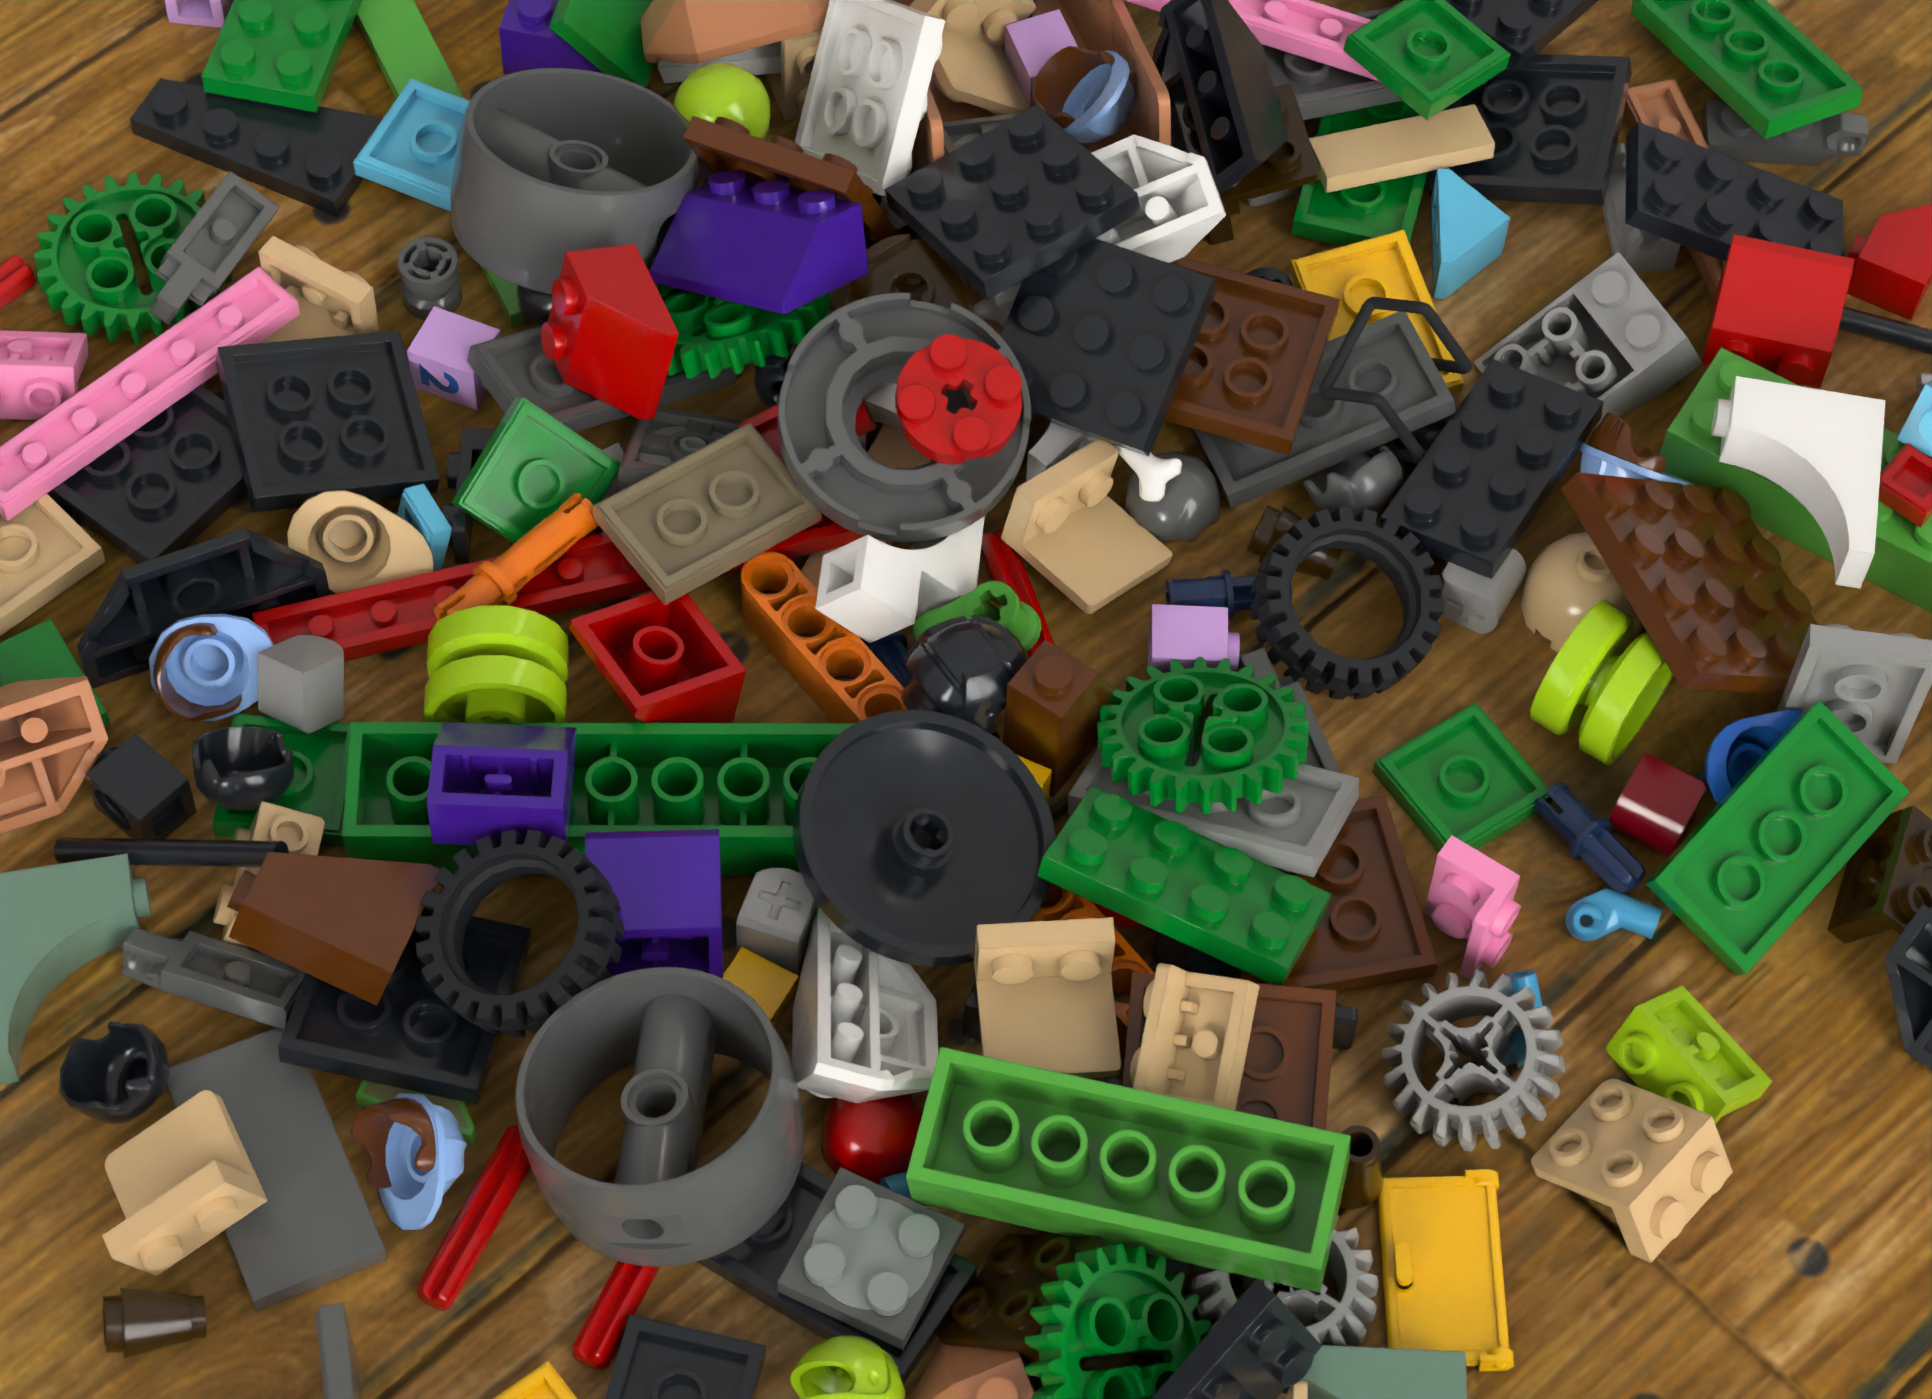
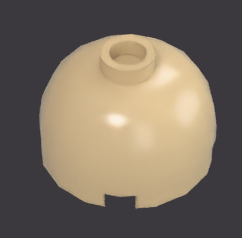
[1520,532,1642,653]

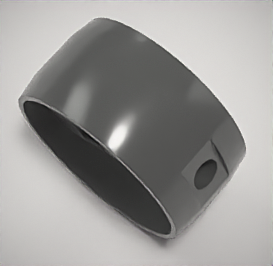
[450,68,699,294]
[516,967,804,1267]

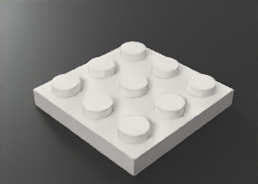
[794,0,945,196]

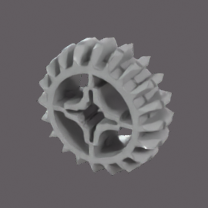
[1382,969,1566,1153]
[1190,1215,1379,1347]

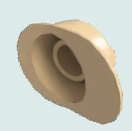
[287,490,434,594]

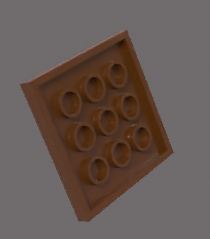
[1561,472,1818,694]

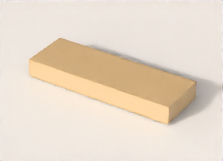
[1309,104,1495,193]

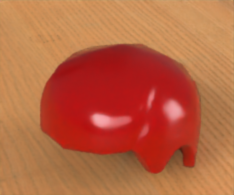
[821,1093,923,1185]

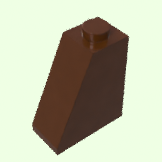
[1003,640,1114,797]
[227,852,441,1006]

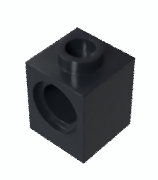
[86,733,197,839]

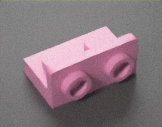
[0,330,89,420]
[1424,835,1521,980]

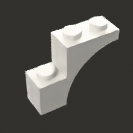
[815,516,985,643]

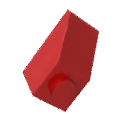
[1847,204,1932,321]

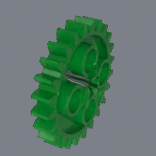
[34,172,232,344]
[657,284,832,379]
[1097,657,1309,815]
[1025,1244,1211,1399]

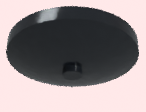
[793,710,1056,967]

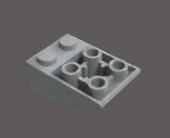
[1473,252,1703,426]

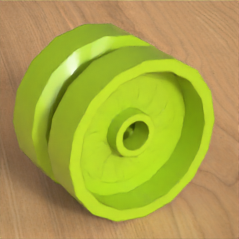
[1530,600,1673,765]
[424,605,569,723]

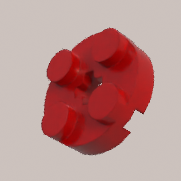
[895,334,1022,465]

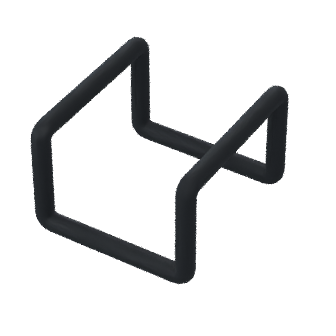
[1319,297,1472,464]

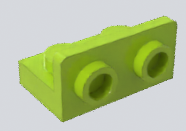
[1606,985,1773,1124]

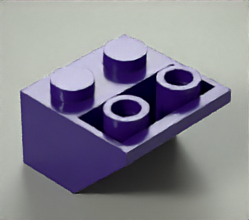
[427,722,577,845]
[585,829,723,979]

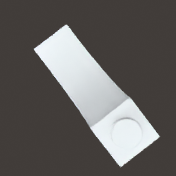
[1711,376,1886,589]

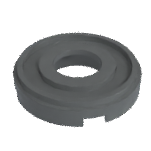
[777,293,1031,543]

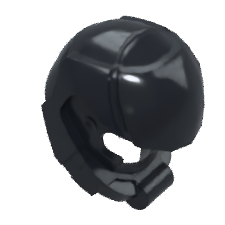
[901,615,1029,740]

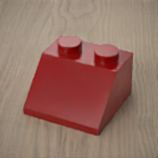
[1702,234,1855,388]
[541,244,679,420]
[569,592,746,723]

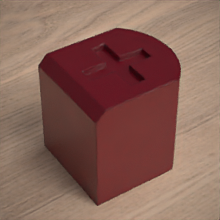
[1609,753,1706,858]

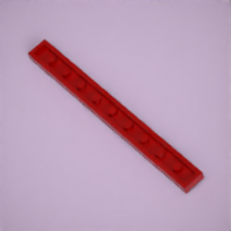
[252,513,864,661]

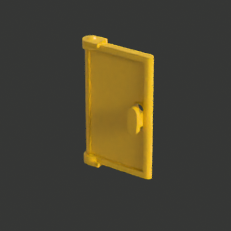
[1378,1169,1514,1372]

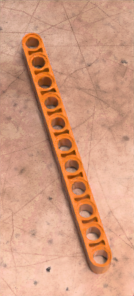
[741,552,1155,1059]

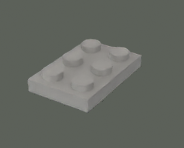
[1776,624,1932,764]

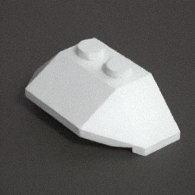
[994,135,1226,309]
[792,908,939,1103]

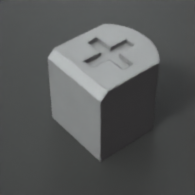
[1436,549,1526,634]
[257,635,344,734]
[736,868,818,974]

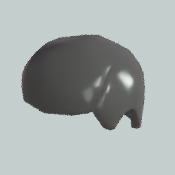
[1303,446,1403,516]
[1126,451,1220,541]

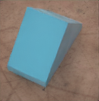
[1430,168,1510,299]

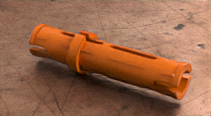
[434,493,599,621]

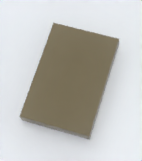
[593,423,822,605]

